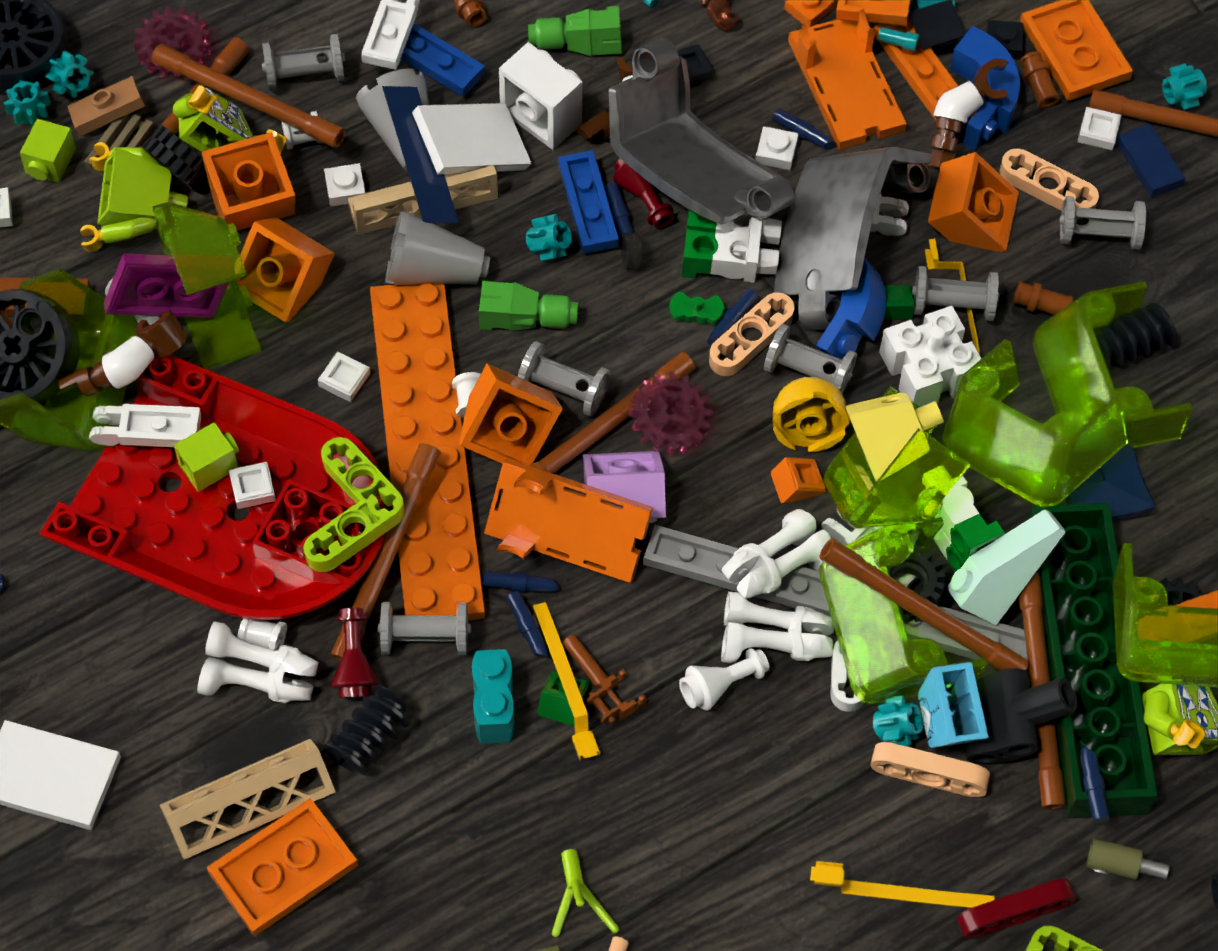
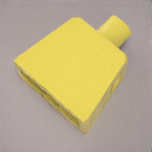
[845,393,944,482]

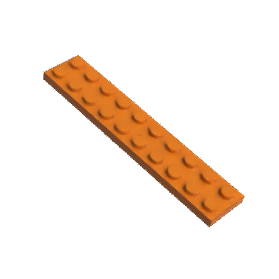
[370,283,485,621]

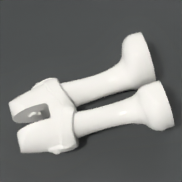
[721,509,834,599]
[721,592,835,664]
[197,622,319,703]

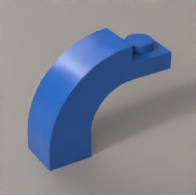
[950,25,1020,151]
[816,257,886,359]

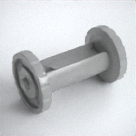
[262,34,345,91]
[1059,196,1146,250]
[912,266,999,322]
[764,324,857,394]
[517,341,611,417]
[378,602,471,655]

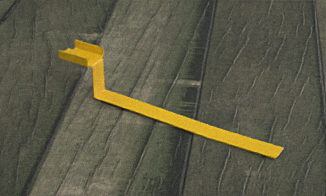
[925,238,983,385]
[533,602,600,760]
[810,861,995,908]

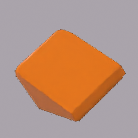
[771,457,827,503]

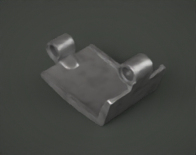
[609,38,796,224]
[774,147,932,331]

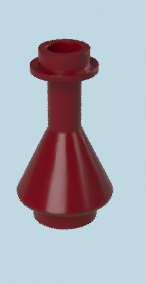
[613,158,674,229]
[330,608,379,698]

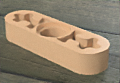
[1000,149,1099,218]
[709,292,795,376]
[871,742,990,797]

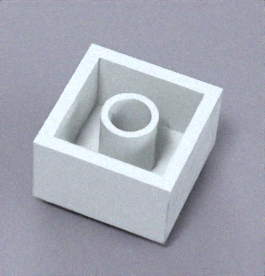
[499,42,582,150]

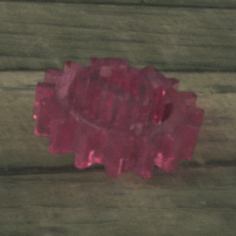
[133,6,212,78]
[629,371,713,455]

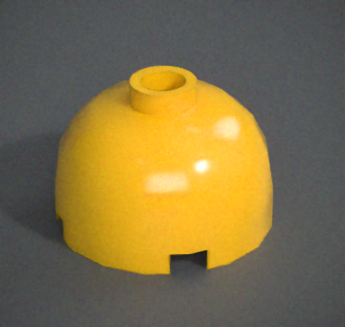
[772,377,850,452]

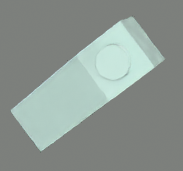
[947,509,1066,625]

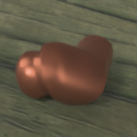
[707,0,739,31]

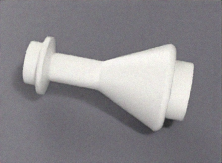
[679,648,769,711]

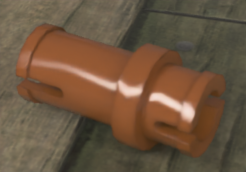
[453,0,487,27]
[1020,51,1060,108]
[1012,280,1073,319]

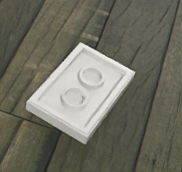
[412,103,532,174]
[0,720,121,830]

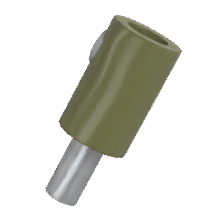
[1086,838,1169,880]

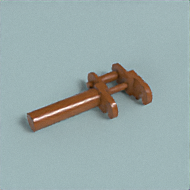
[562,634,648,725]

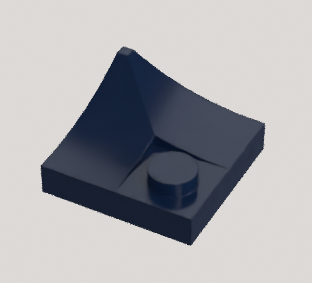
[1056,445,1155,522]

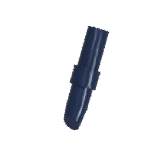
[772,108,837,150]
[605,182,634,247]
[707,289,759,346]
[483,571,558,593]
[506,591,549,658]
[1081,747,1110,824]

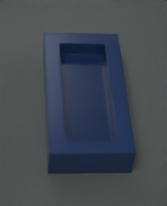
[1116,124,1185,198]

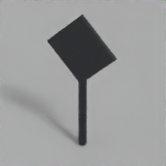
[908,0,965,51]

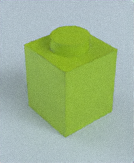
[20,119,76,183]
[174,422,239,492]

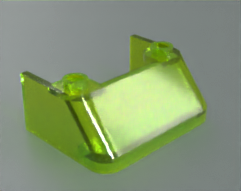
[152,202,261,370]
[0,268,138,451]
[1033,281,1193,450]
[942,339,1128,507]
[823,386,970,529]
[819,517,987,704]
[1113,543,1218,687]

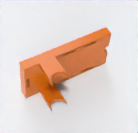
[788,9,907,150]
[484,458,654,583]

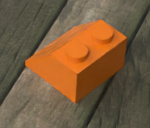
[201,132,295,234]
[928,152,1019,253]
[227,217,335,323]
[459,363,563,466]

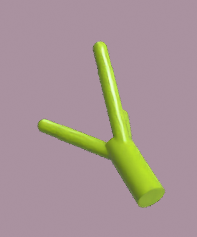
[552,849,619,937]

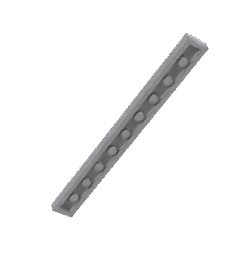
[643,525,1027,664]

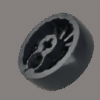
[0,0,68,95]
[0,289,80,405]

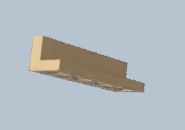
[347,165,498,235]
[160,739,336,860]

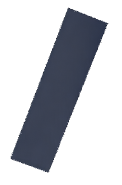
[382,86,459,223]

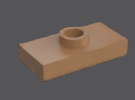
[67,76,145,136]

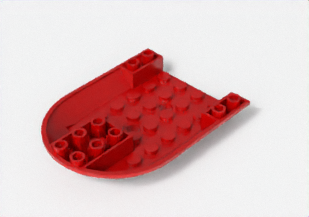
[39,355,388,620]

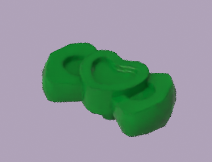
[669,291,725,326]

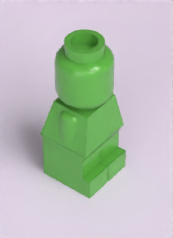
[528,6,622,56]
[479,281,579,331]

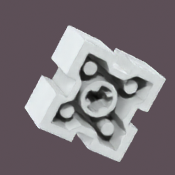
[879,306,985,409]

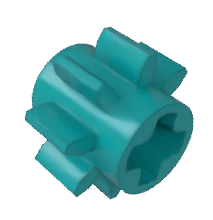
[46,51,94,98]
[1162,64,1207,110]
[4,81,51,126]
[526,214,572,261]
[873,696,924,746]

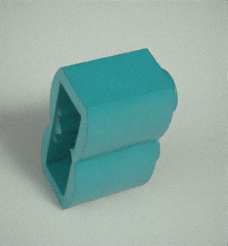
[472,649,514,744]

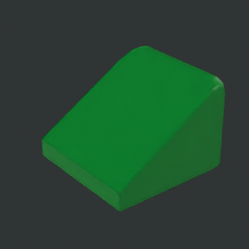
[883,285,915,320]
[537,670,590,726]

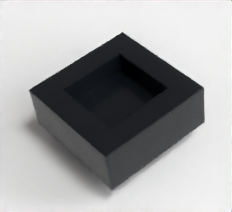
[986,20,1023,59]
[678,44,713,86]

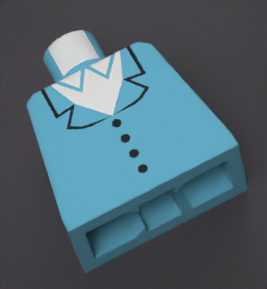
[918,662,988,748]

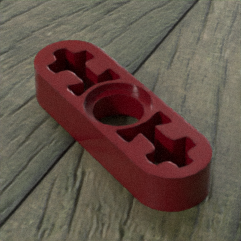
[957,878,1077,940]

